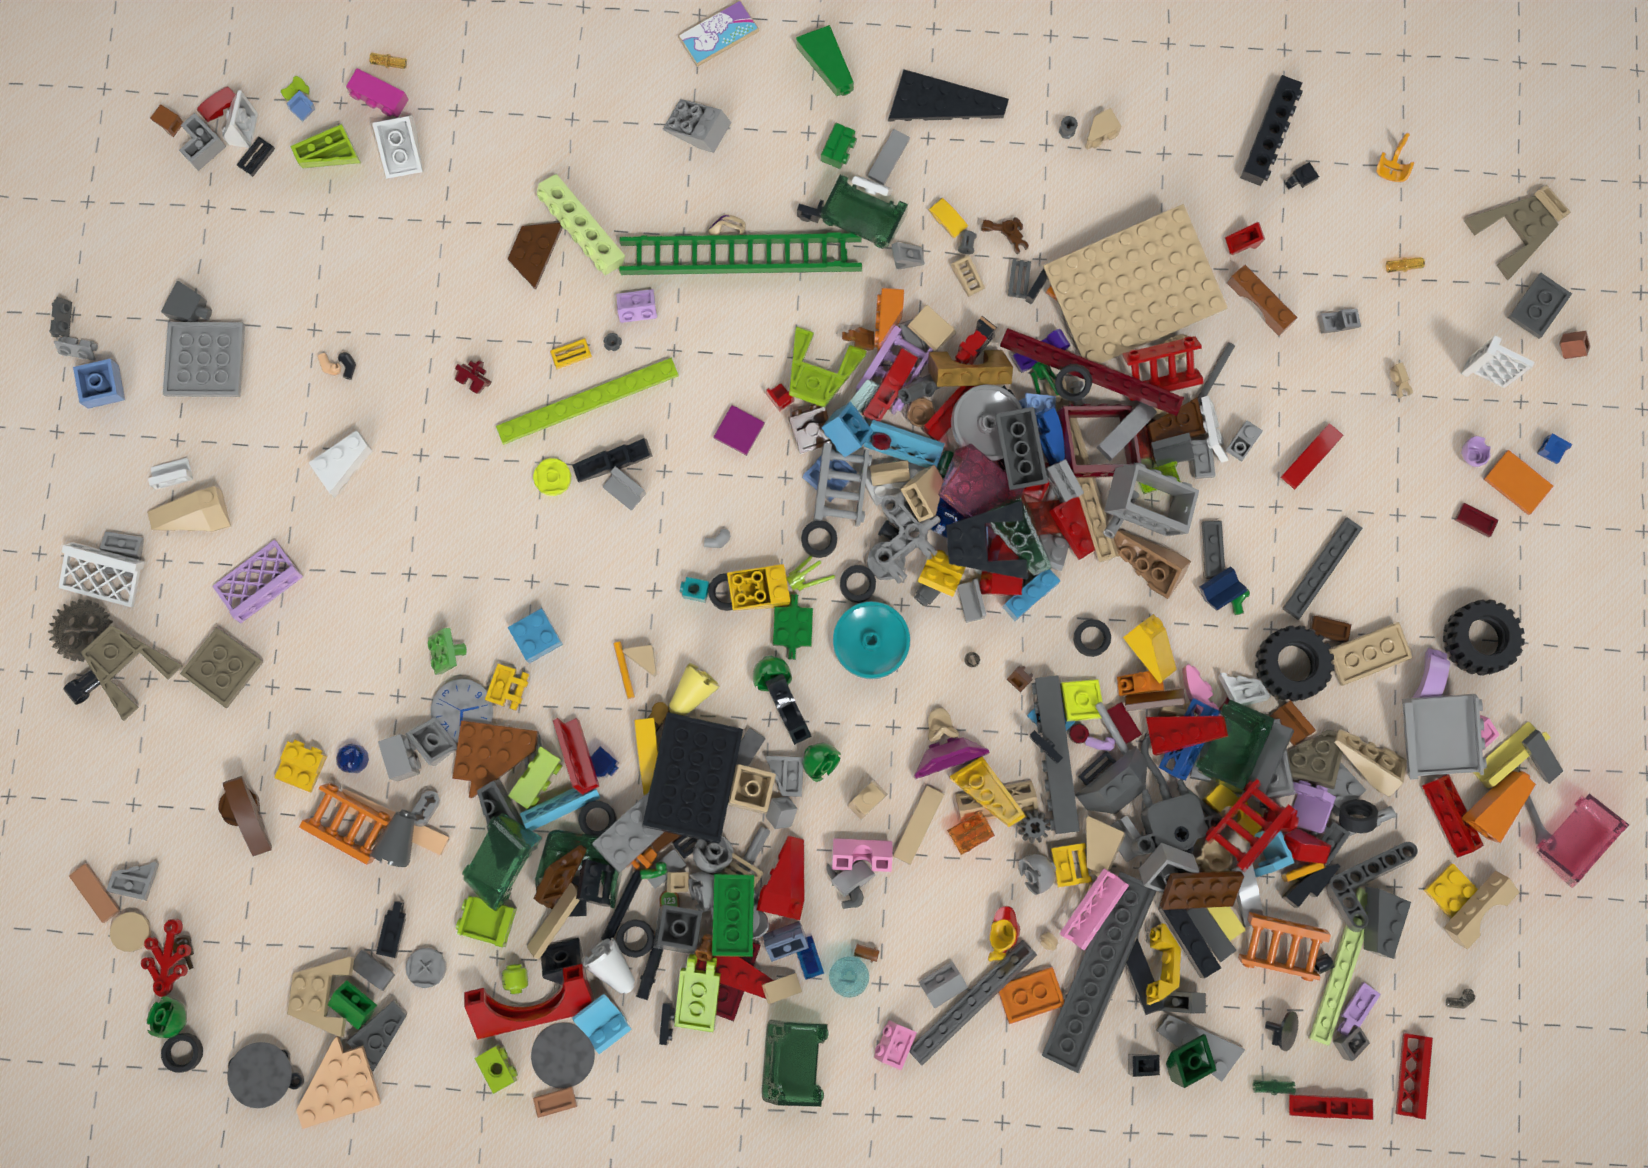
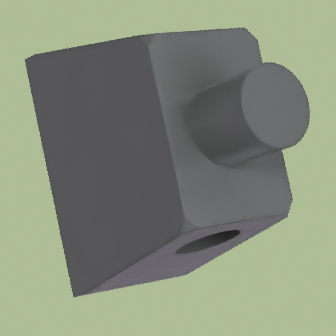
[161,281,212,322]

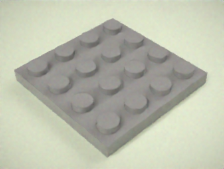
[163,322,245,397]

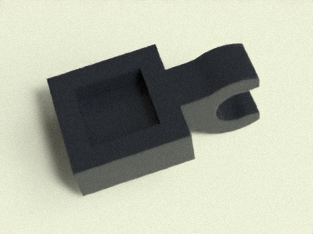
[1285,162,1320,190]

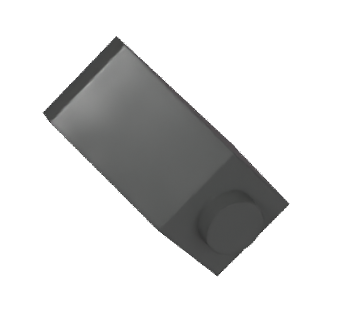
[1159,991,1206,1014]

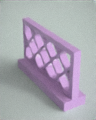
[212,540,303,623]

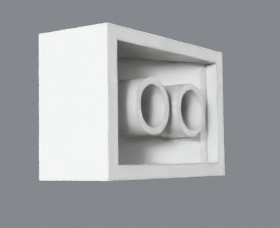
[222,90,258,148]
[372,115,423,179]

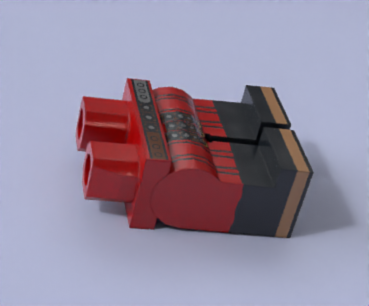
[955,316,997,365]

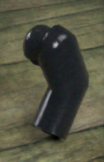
[338,352,356,380]

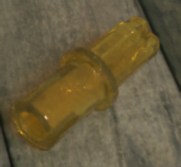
[369,52,407,69]
[1386,257,1425,273]

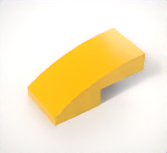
[928,198,968,238]

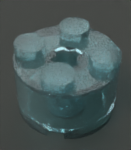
[829,956,869,998]

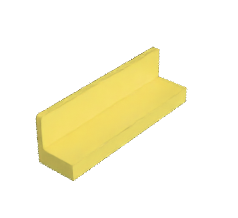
[1473,722,1551,788]

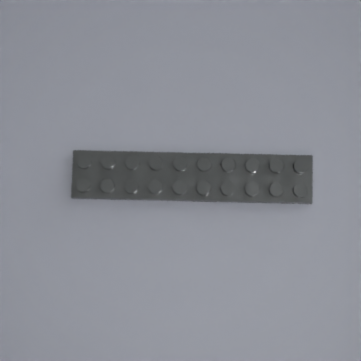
[1042,872,1157,1074]

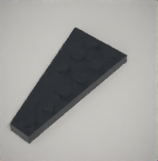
[888,69,1009,122]

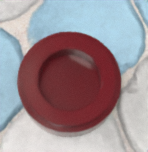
[871,433,891,450]
[1069,724,1089,744]

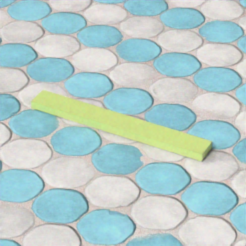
[1309,888,1368,1046]

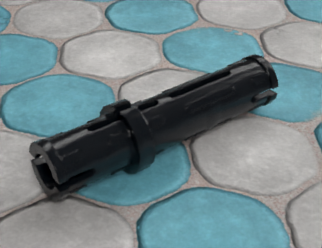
[636,943,664,1000]

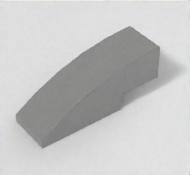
[1230,865,1263,927]

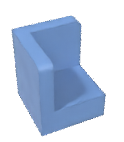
[287,91,315,122]

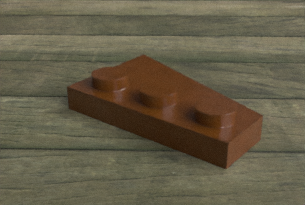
[1146,397,1206,443]

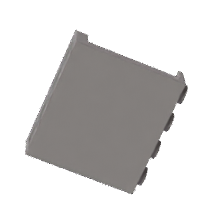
[1402,694,1487,780]

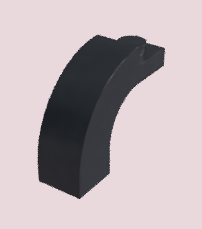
[765,674,812,745]

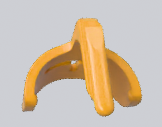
[1376,133,1415,182]

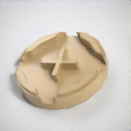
[110,912,151,952]

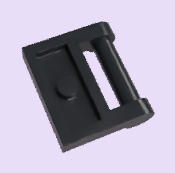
[576,859,616,907]

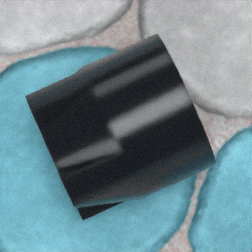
[1314,953,1335,974]

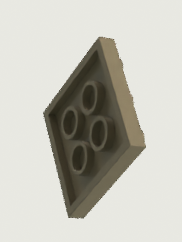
[180,627,263,708]

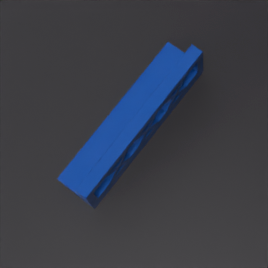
[1158,698,1221,781]

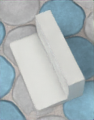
[148,458,193,490]

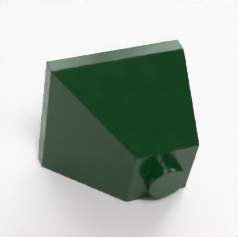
[1166,1034,1217,1088]

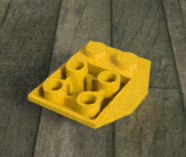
[727,564,790,611]

